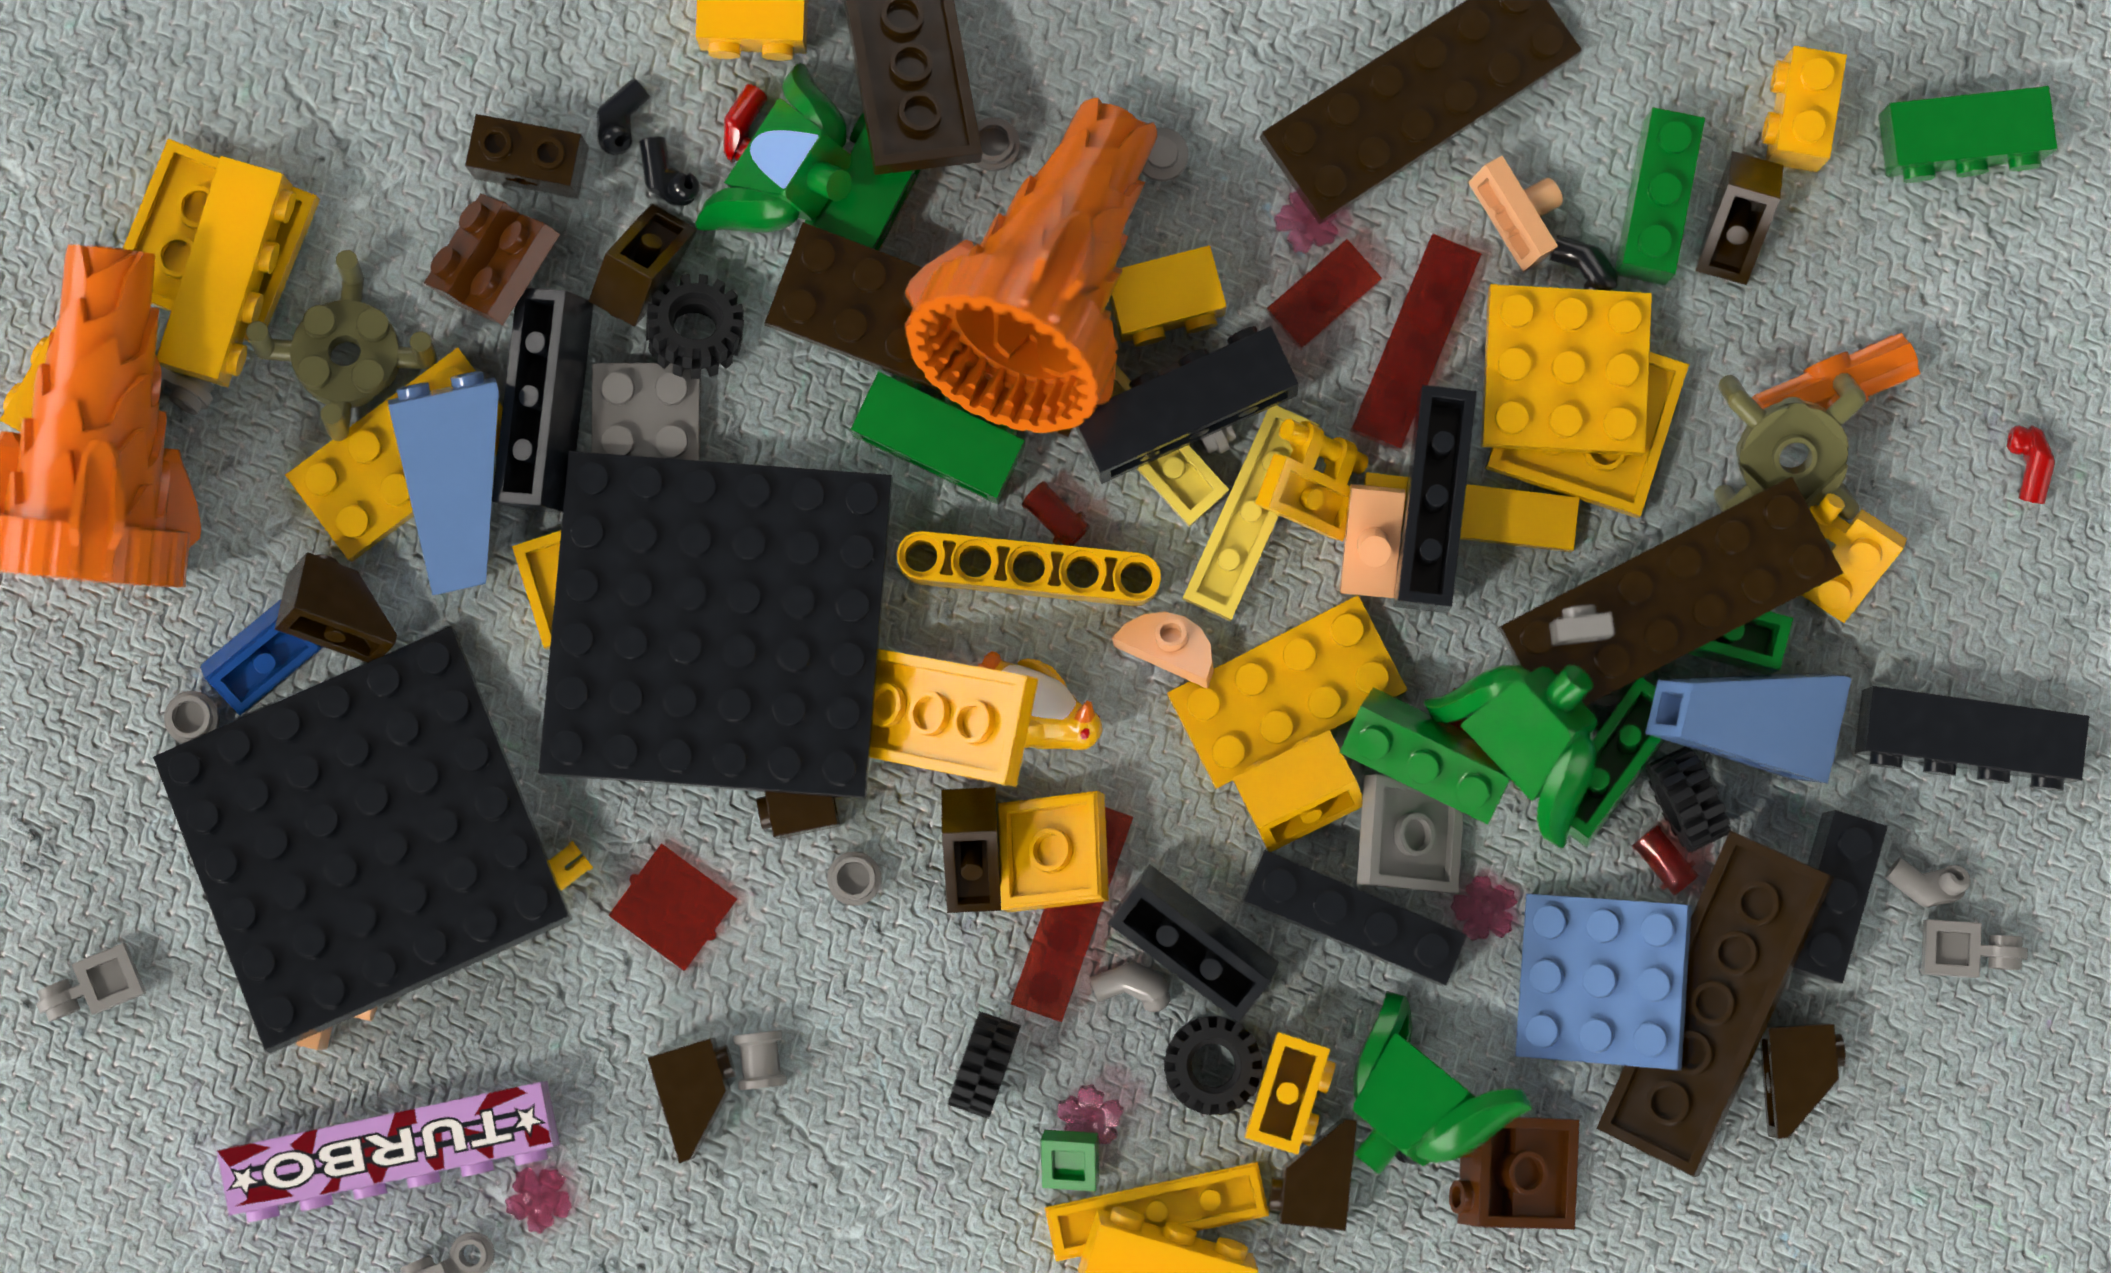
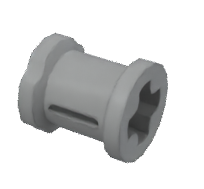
[733,1030,787,1090]

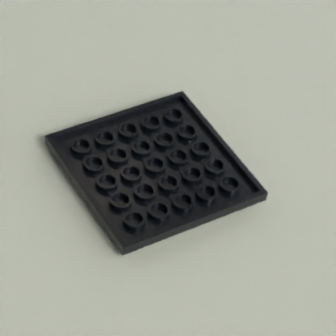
[538,451,893,800]
[153,626,573,1054]

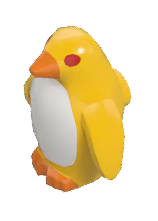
[977,651,1103,750]

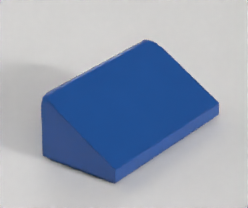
[200,600,323,716]

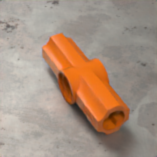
[1752,333,1920,410]

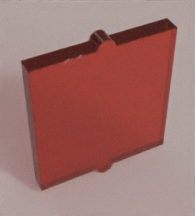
[608,843,738,971]

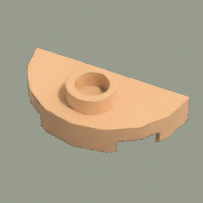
[1112,612,1214,689]

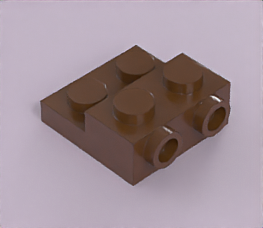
[424,193,560,326]
[1449,1117,1579,1230]

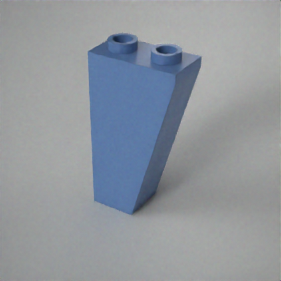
[388,371,499,596]
[1645,673,1852,784]

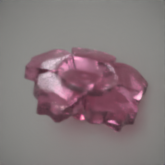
[1273,191,1339,254]
[1450,876,1517,941]
[1057,1084,1124,1144]
[505,1167,573,1234]

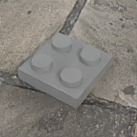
[591,363,701,461]
[1357,775,1464,893]

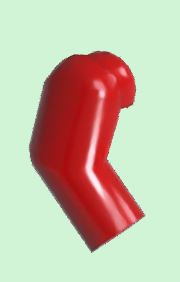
[723,84,768,163]
[2007,425,2055,504]

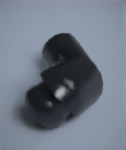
[597,78,651,155]
[639,137,700,206]
[1549,235,1618,291]

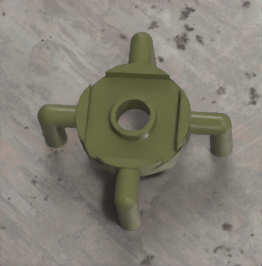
[246,250,437,441]
[1714,373,1866,520]

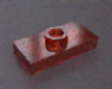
[1266,239,1382,350]

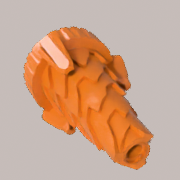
[905,97,1157,433]
[0,245,201,587]

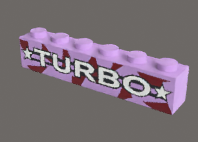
[217,1081,560,1223]

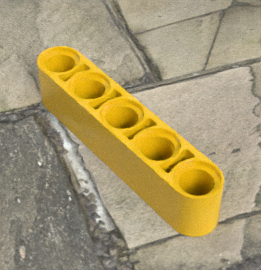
[897,531,1161,606]

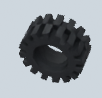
[646,274,744,379]
[1645,746,1731,852]
[947,1011,1021,1119]
[1164,1016,1263,1115]

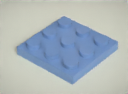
[1515,894,1692,1070]

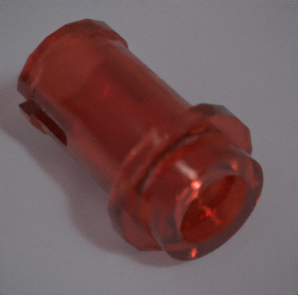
[1021,481,1090,546]
[1631,824,1699,896]

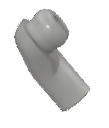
[1884,857,1971,907]
[1089,962,1170,1012]

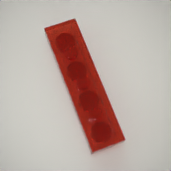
[1350,233,1482,451]
[1011,807,1133,1022]

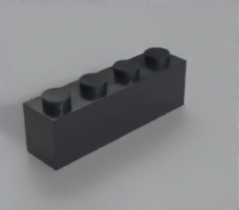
[492,288,594,513]
[1075,326,1299,484]
[1393,385,1477,613]
[1854,686,2090,791]
[1241,850,1467,986]

